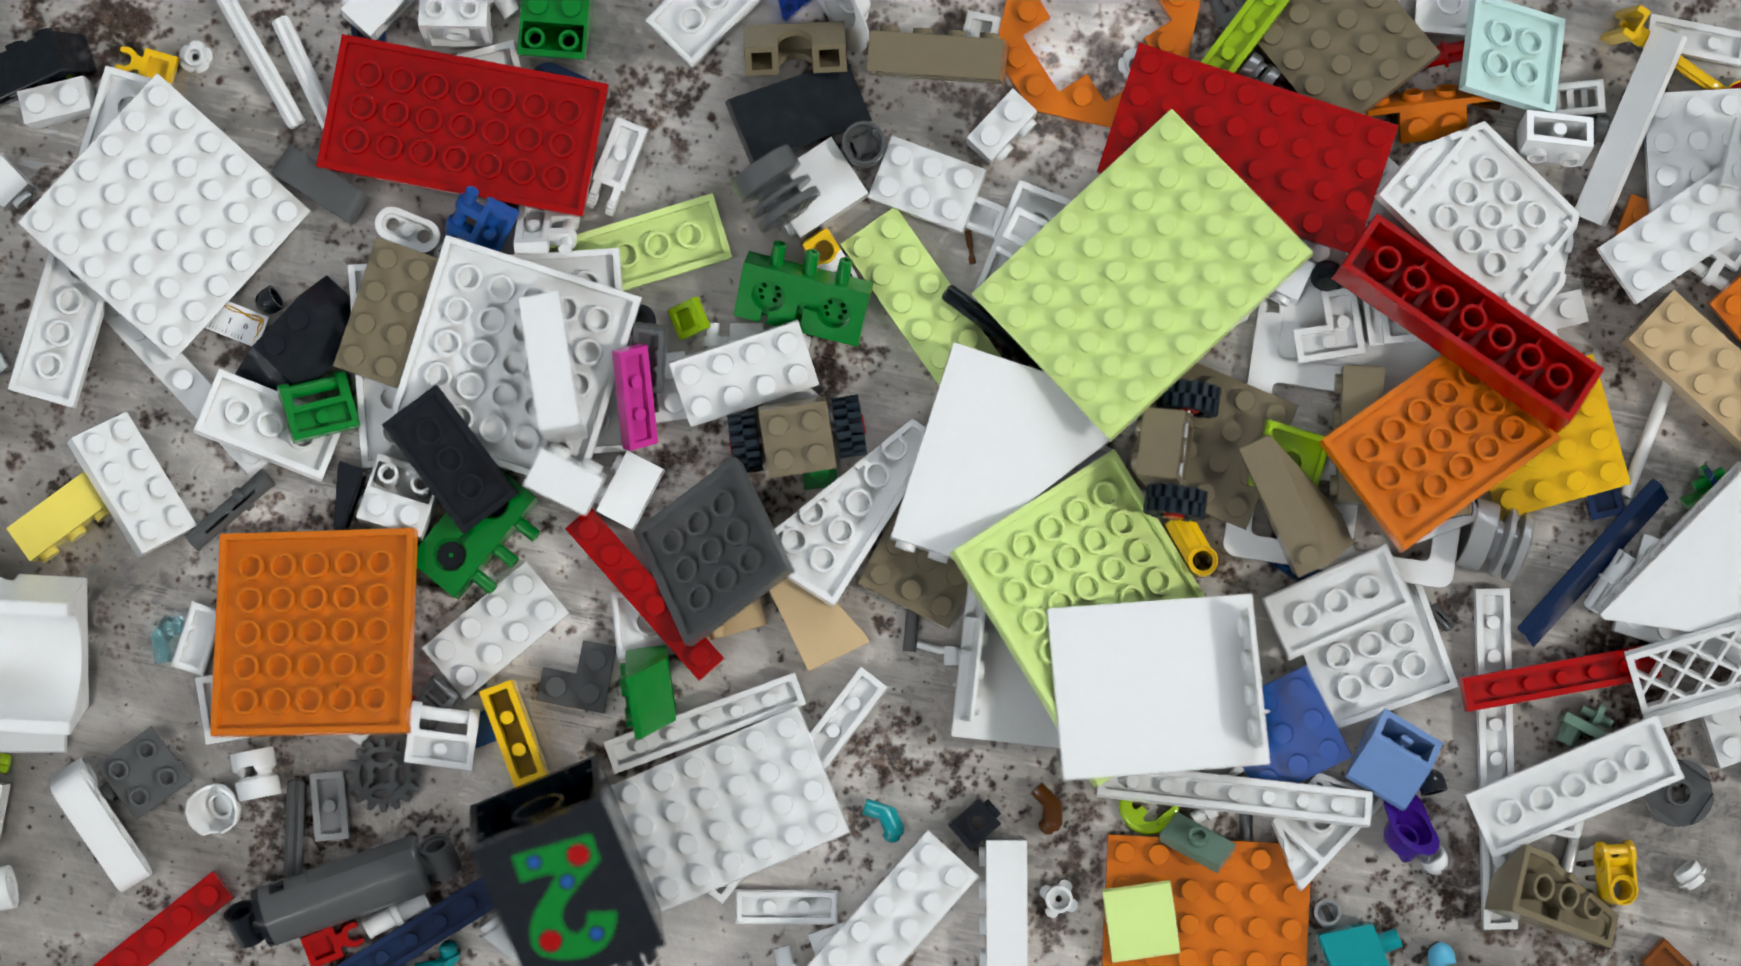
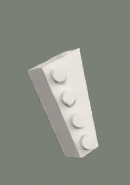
[514,291,588,444]

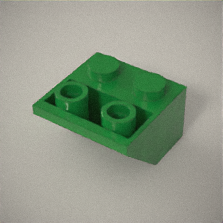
[517,0,593,60]
[619,645,676,740]

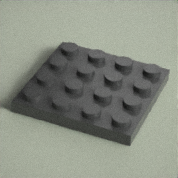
[633,457,795,646]

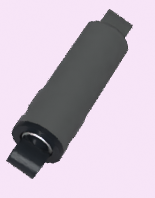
[223,833,462,948]

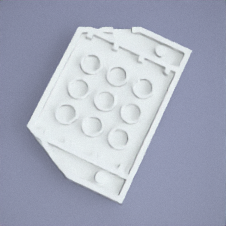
[1374,121,1580,321]

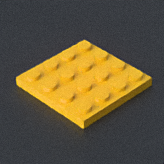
[1489,354,1631,520]

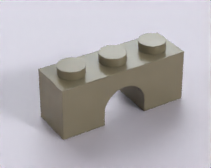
[744,21,847,76]

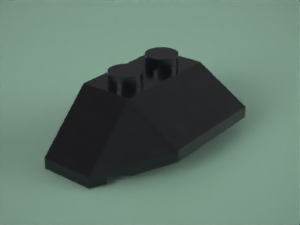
[235,275,351,391]

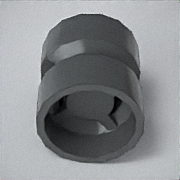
[841,121,886,171]

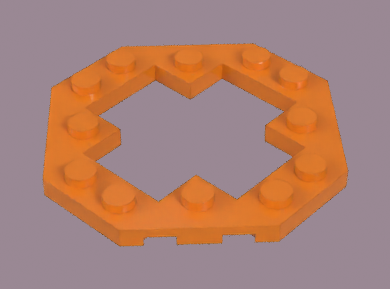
[999,0,1200,129]

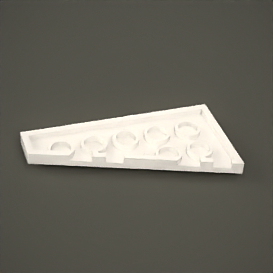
[775,419,926,607]

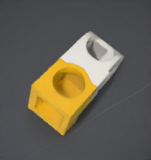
[800,227,859,279]

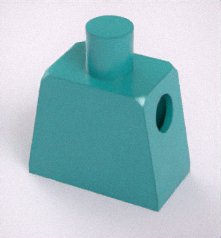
[1315,922,1403,966]

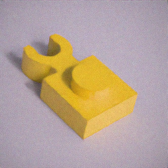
[115,46,180,85]

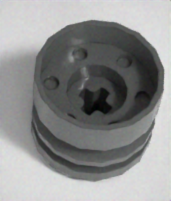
[729,144,821,233]

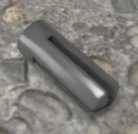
[1430,602,1455,632]

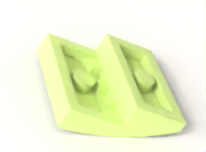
[1102,880,1180,963]

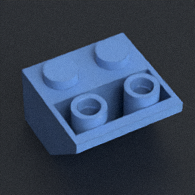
[1345,709,1443,811]

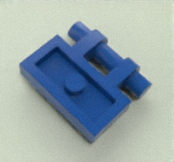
[444,186,520,252]

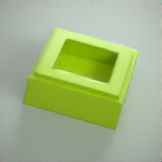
[667,296,711,341]

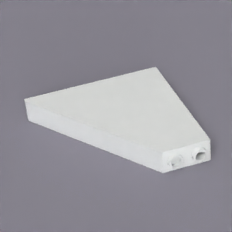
[890,342,1144,564]
[1594,461,1741,639]

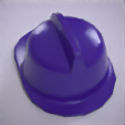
[1383,794,1440,863]

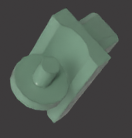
[1555,702,1614,748]

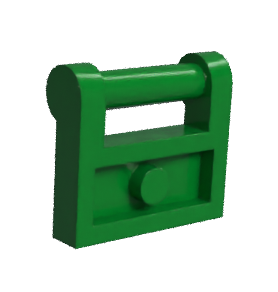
[277,370,360,444]

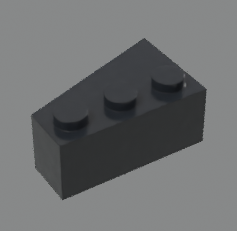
[0,28,98,107]

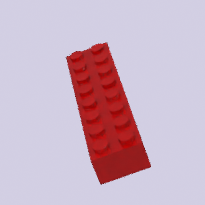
[1331,213,1605,433]

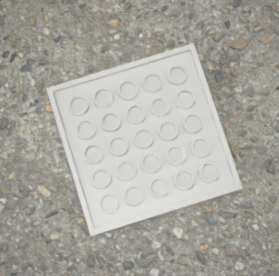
[18,73,311,361]
[389,235,642,475]

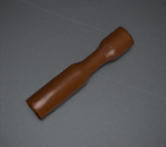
[964,230,976,265]

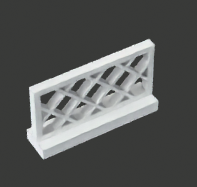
[1624,618,1741,728]

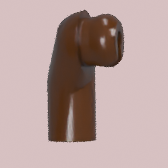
[1030,782,1063,835]

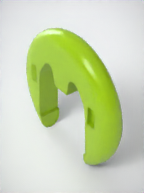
[1119,800,1179,835]

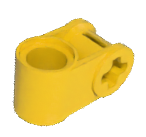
[1593,839,1638,906]

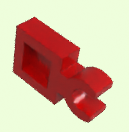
[300,919,364,966]

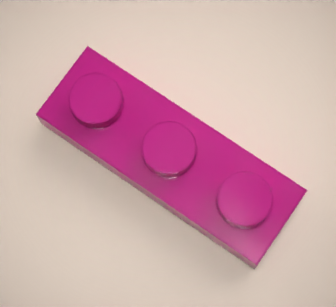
[612,343,658,451]

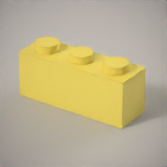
[6,471,111,563]

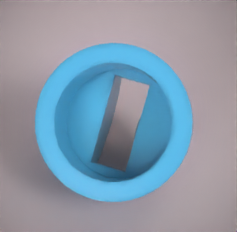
[1428,942,1456,966]

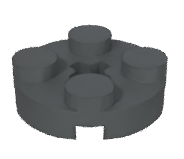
[1643,759,1714,827]

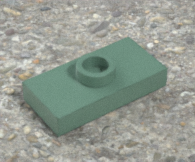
[1159,812,1236,873]

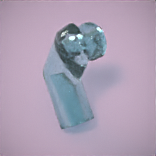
[151,616,184,664]

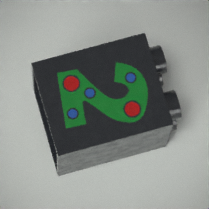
[470,754,666,966]

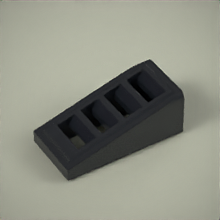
[334,461,369,530]

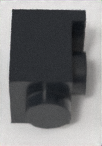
[948,798,1001,851]

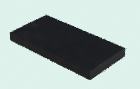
[725,59,872,165]
[382,384,519,535]

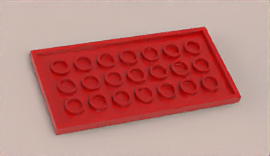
[316,34,609,218]
[1097,42,1399,254]

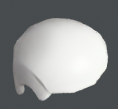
[184,783,242,836]

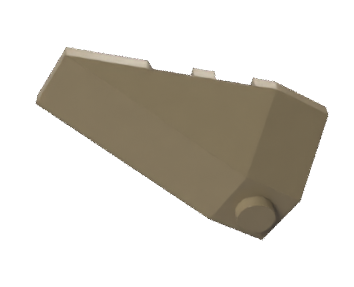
[1238,434,1354,577]
[1484,844,1619,948]

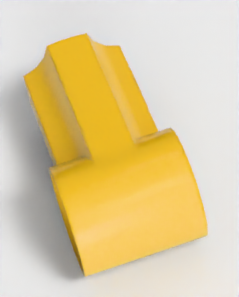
[1164,520,1218,578]

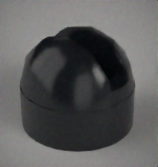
[255,285,284,315]
[1419,769,1448,796]

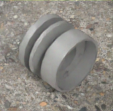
[1455,497,1535,583]

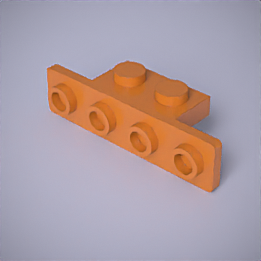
[1365,84,1494,144]

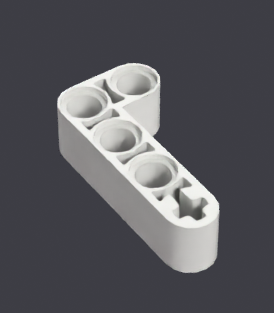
[50,757,152,893]

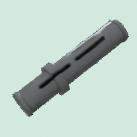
[185,469,276,551]

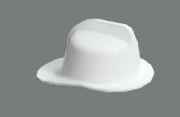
[818,0,871,52]

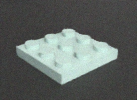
[1459,0,1566,113]

